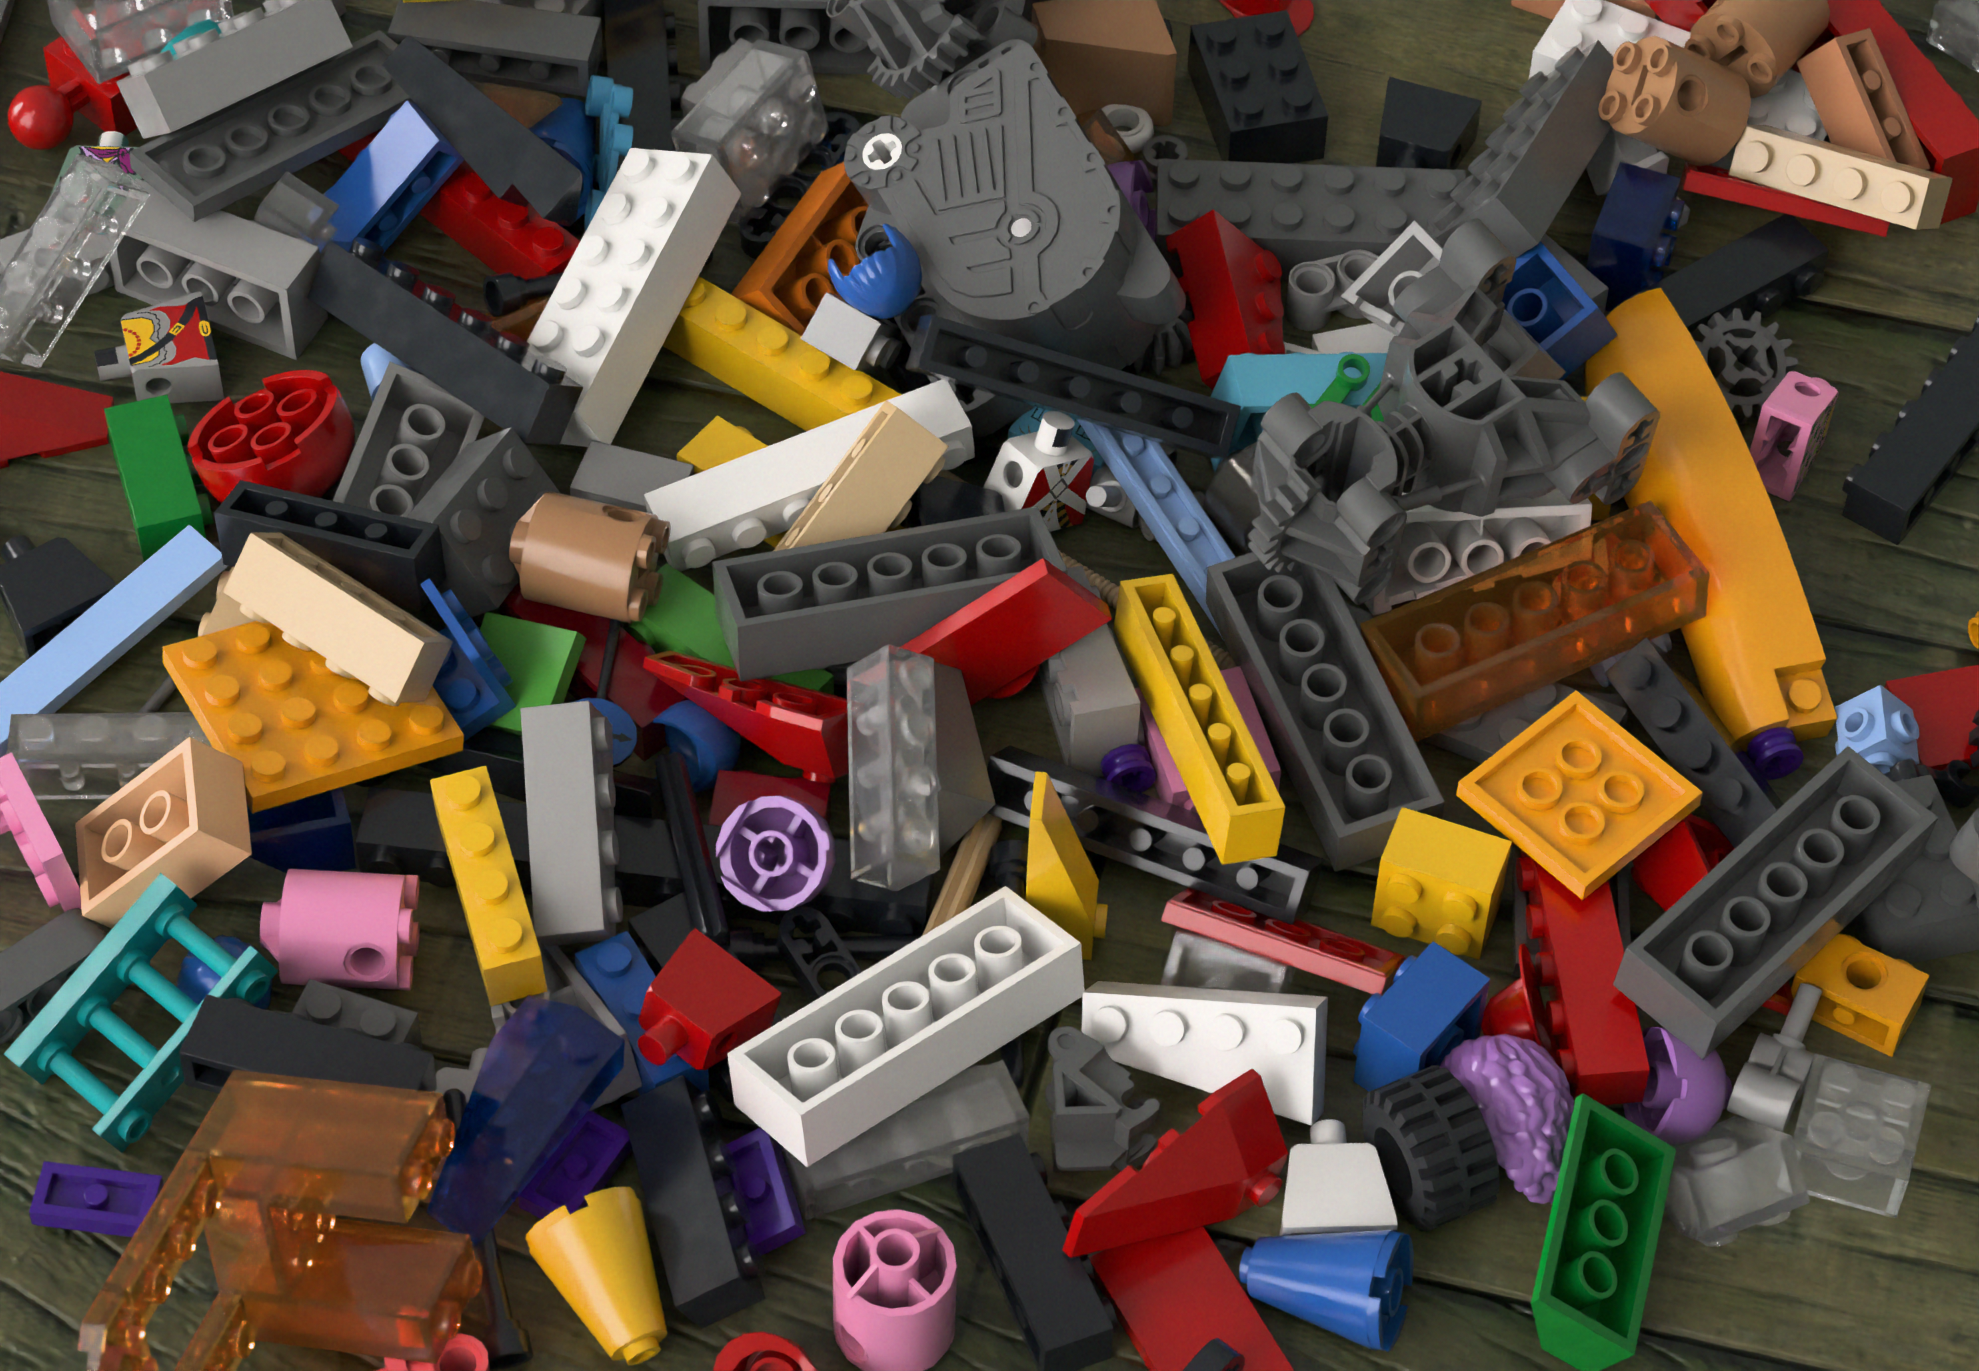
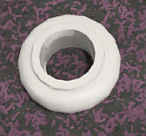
[1092,104,1154,155]

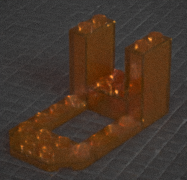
[77,1070,483,1371]

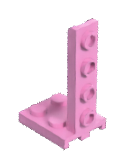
[0,752,82,912]

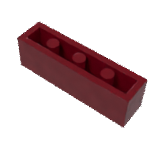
[500,582,689,762]

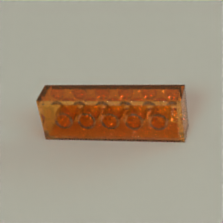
[1361,500,1709,742]

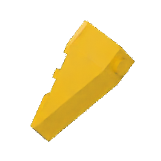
[1025,771,1108,960]

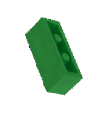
[104,395,214,562]

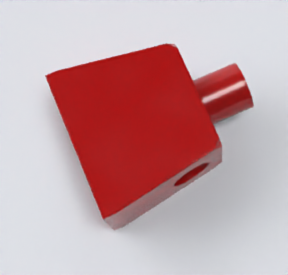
[638,928,782,1070]

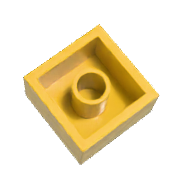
[1371,807,1512,960]

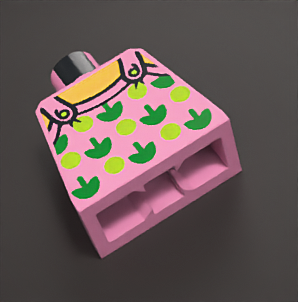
[1750,371,1839,502]

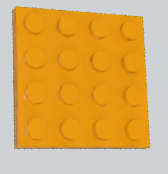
[163,621,464,813]

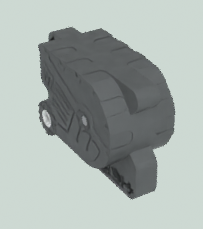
[844,39,1186,438]

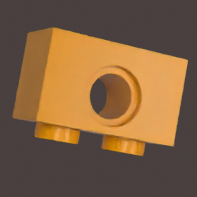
[1791,933,1930,1057]

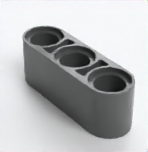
[0,908,106,1045]

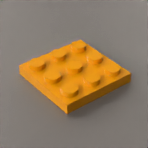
[1456,690,1703,900]

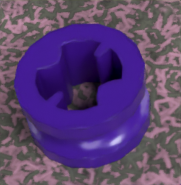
[1747,727,1804,780]
[1100,744,1156,793]

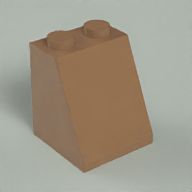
[1031,0,1177,126]

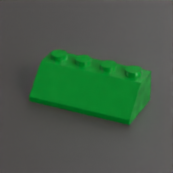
[1531,1093,1676,1371]

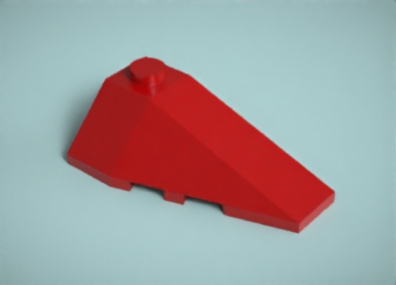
[0,371,114,469]
[643,650,870,783]
[1631,814,1794,1016]
[1062,1069,1288,1258]

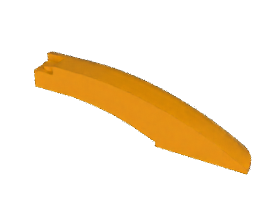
[1584,288,1837,752]

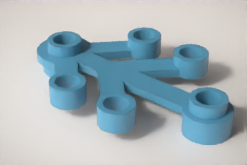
[584,75,633,231]

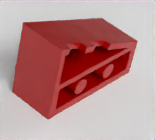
[1165,209,1285,390]

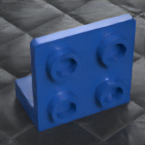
[420,578,516,741]

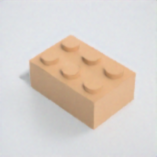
[75,737,252,929]

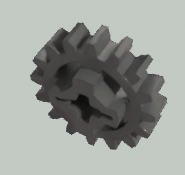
[1692,308,1798,425]

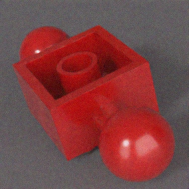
[8,0,227,150]

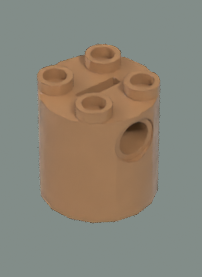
[1684,0,1830,98]
[1598,36,1751,166]
[509,491,671,623]

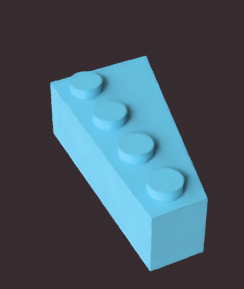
[1210,352,1387,472]

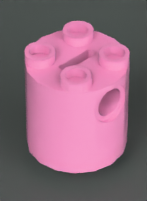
[260,869,420,990]
[833,1209,957,1371]

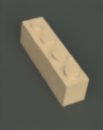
[1729,125,1953,230]
[773,400,949,551]
[223,533,453,706]

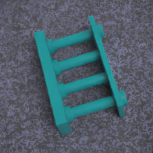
[4,873,278,1153]

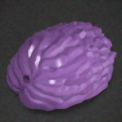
[1440,1034,1574,1204]

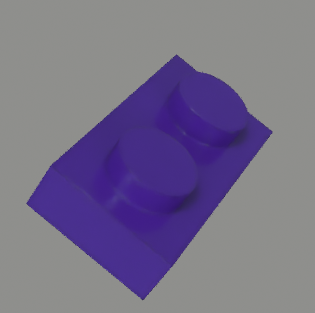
[518,1107,632,1219]
[727,1127,806,1256]
[29,1161,165,1240]

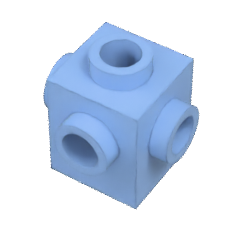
[1835,685,1920,774]

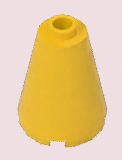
[525,1187,667,1365]

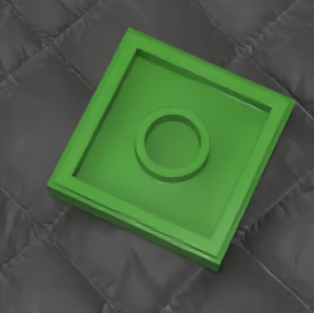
[480,612,586,736]

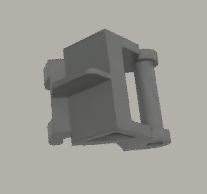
[1045,1026,1159,1172]

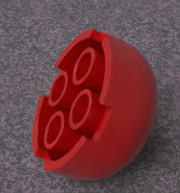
[187,370,355,504]

